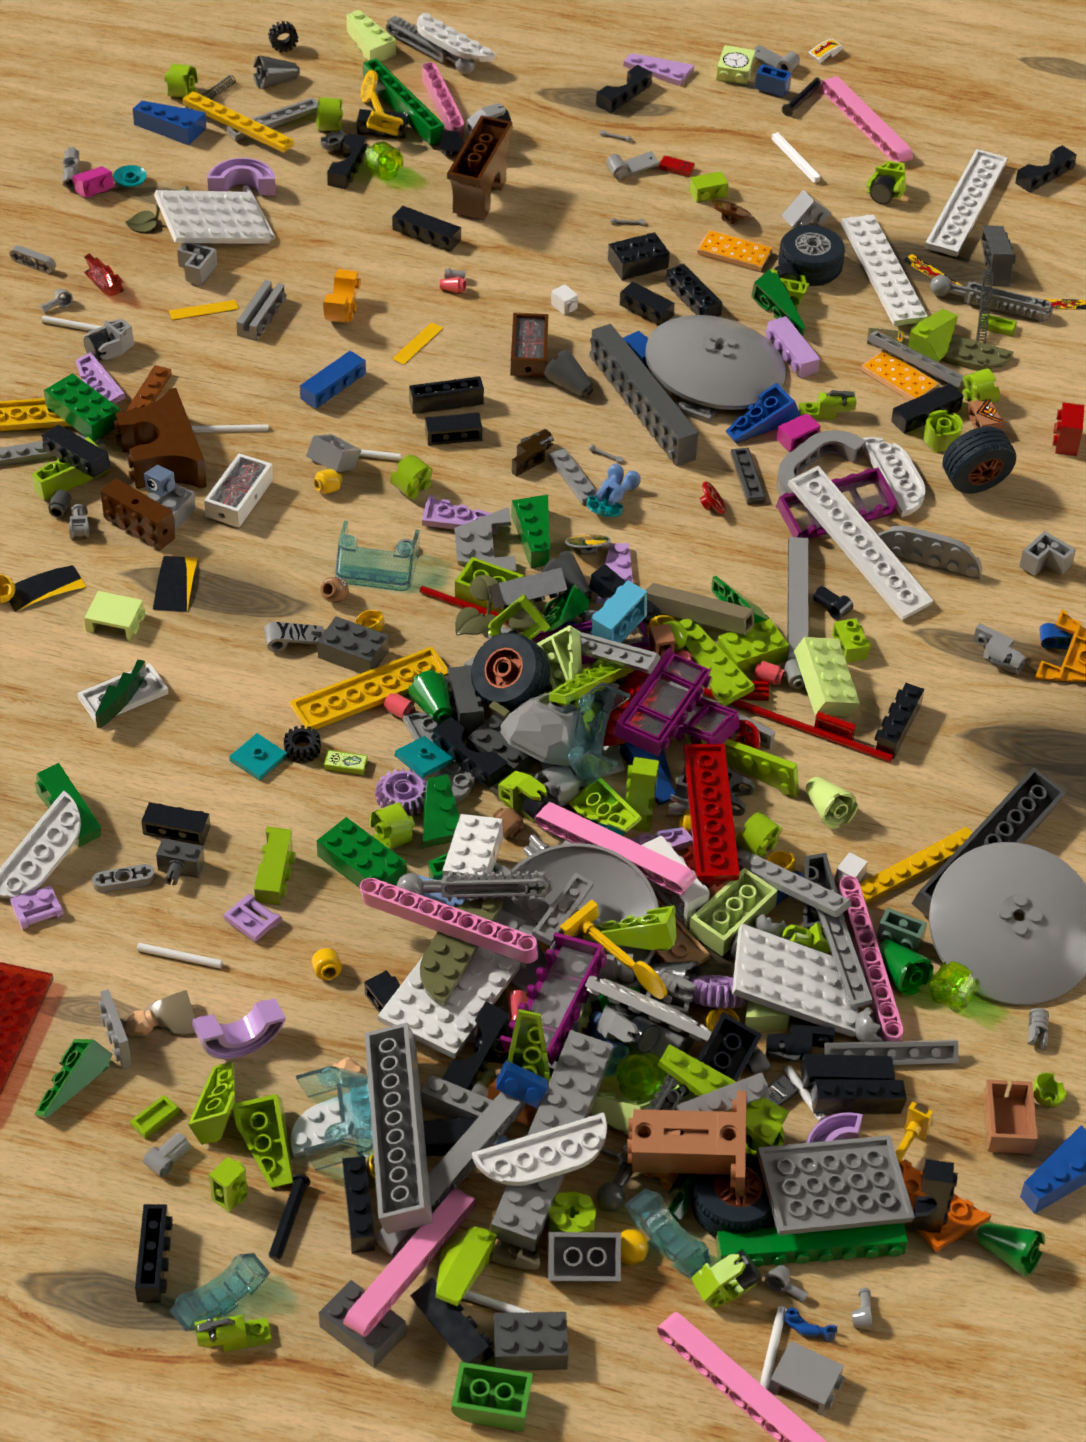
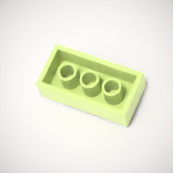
[794,637,860,717]
[689,868,778,956]

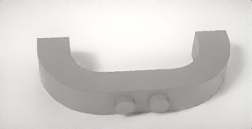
[776,430,866,509]

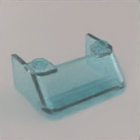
[335,521,420,591]
[568,682,631,785]
[296,1066,374,1170]

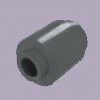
[48,490,72,518]

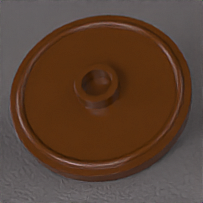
[711,200,752,224]

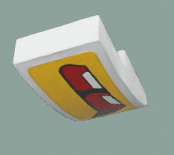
[808,39,843,64]

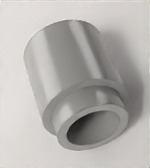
[784,659,805,688]

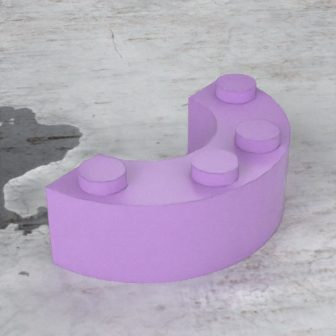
[207,158,276,196]
[192,999,286,1059]
[807,1113,863,1143]

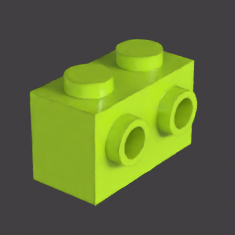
[832,618,871,663]
[209,1156,248,1212]

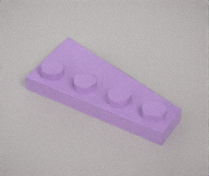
[596,543,633,604]

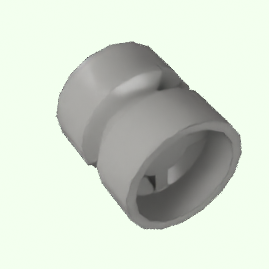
[602,954,635,982]

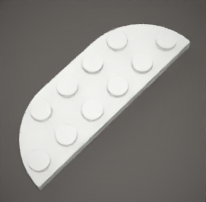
[417,13,497,62]
[863,437,925,517]
[0,791,81,898]
[585,976,711,1041]
[291,1086,372,1159]
[472,1113,607,1186]

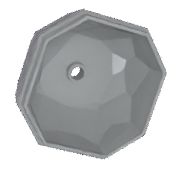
[500,693,588,767]

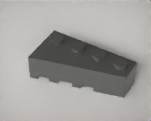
[981,225,1016,286]
[445,665,484,740]
[803,853,845,929]

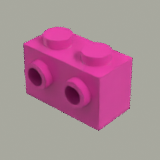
[73,166,114,198]
[777,413,821,452]

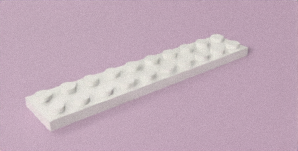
[925,149,1008,257]
[841,215,928,326]
[788,466,933,621]

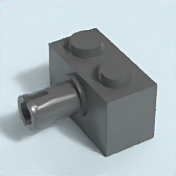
[156,838,205,886]

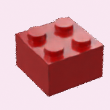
[1052,402,1084,456]

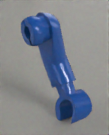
[785,1308,837,1342]

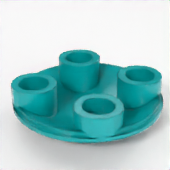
[586,496,624,517]

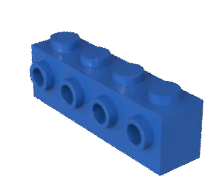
[300,351,366,409]

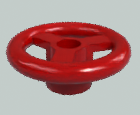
[700,481,726,514]
[728,720,761,750]

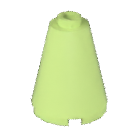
[805,777,858,829]

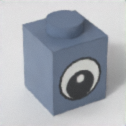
[144,465,176,497]

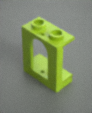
[488,594,550,640]

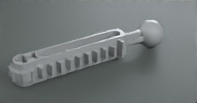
[386,16,476,75]
[930,275,1053,322]
[397,870,553,901]

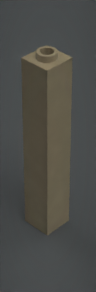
[646,583,755,635]

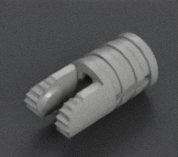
[658,968,697,1003]
[1028,1008,1049,1050]

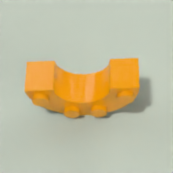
[323,269,361,323]

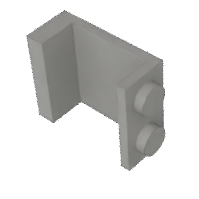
[768,1340,845,1416]

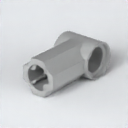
[143,1133,191,1177]

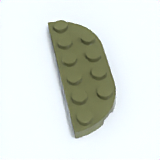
[911,324,1014,371]
[420,898,503,1007]

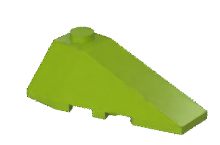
[908,309,958,362]
[435,1226,497,1306]

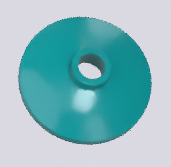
[113,165,147,187]

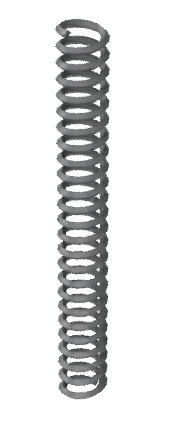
[184,75,236,110]
[976,270,994,343]

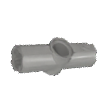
[63,147,80,190]

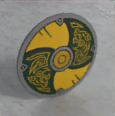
[565,534,611,554]

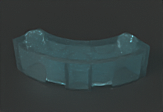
[625,1188,712,1278]
[170,1253,270,1331]

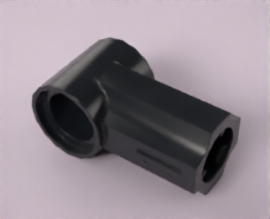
[813,586,853,620]

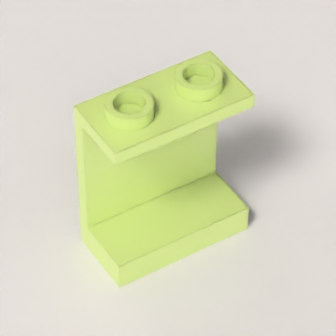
[84,591,146,641]

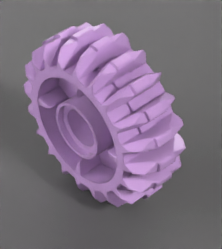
[375,768,427,817]
[689,975,747,1008]

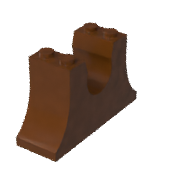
[447,115,513,220]
[114,388,207,489]

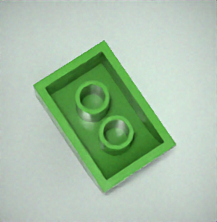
[451,1362,533,1432]

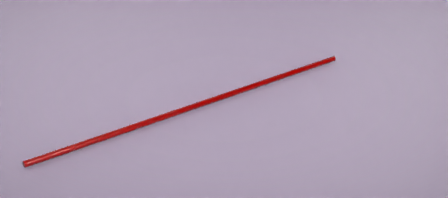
[419,585,893,762]

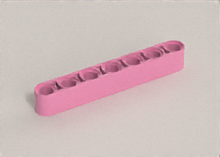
[422,62,464,139]

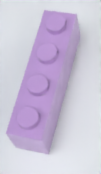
[765,316,820,378]

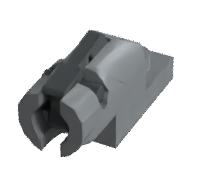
[973,623,1027,675]

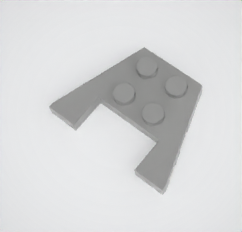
[454,507,516,572]

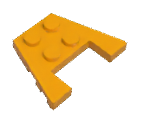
[1035,609,1086,683]

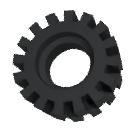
[268,21,298,52]
[284,725,321,763]

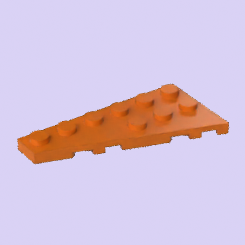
[868,1136,991,1252]

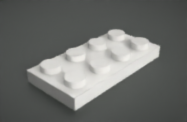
[77,663,169,724]

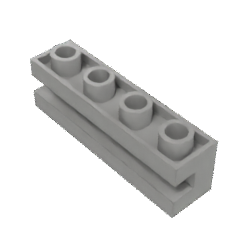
[236,280,287,341]

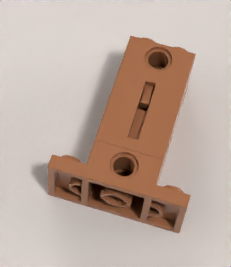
[627,1091,746,1197]

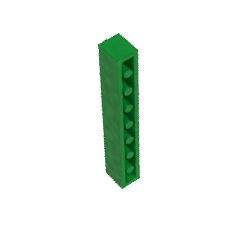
[363,58,444,146]
[716,1223,908,1267]

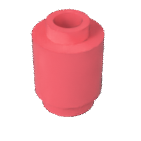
[754,661,785,685]
[384,693,415,719]

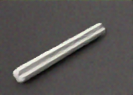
[772,132,821,184]

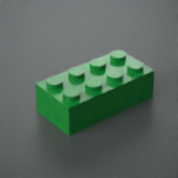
[44,373,120,442]
[316,817,407,888]

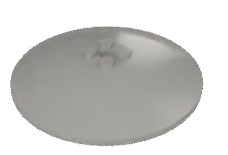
[645,315,786,410]
[929,842,1086,1006]
[495,843,659,1003]

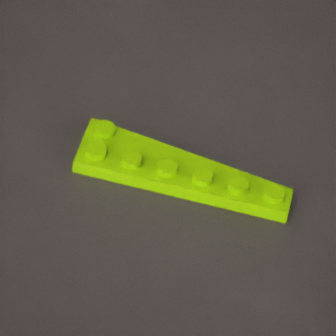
[679,619,755,706]
[549,659,635,706]
[687,728,799,797]
[658,1044,790,1147]

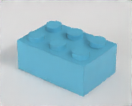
[591,580,647,643]

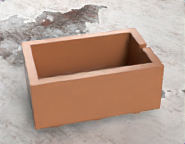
[983,1080,1038,1154]

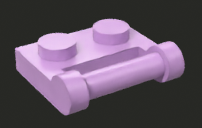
[10,885,64,930]
[224,894,282,942]

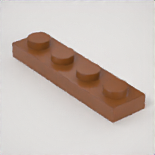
[126,365,172,411]

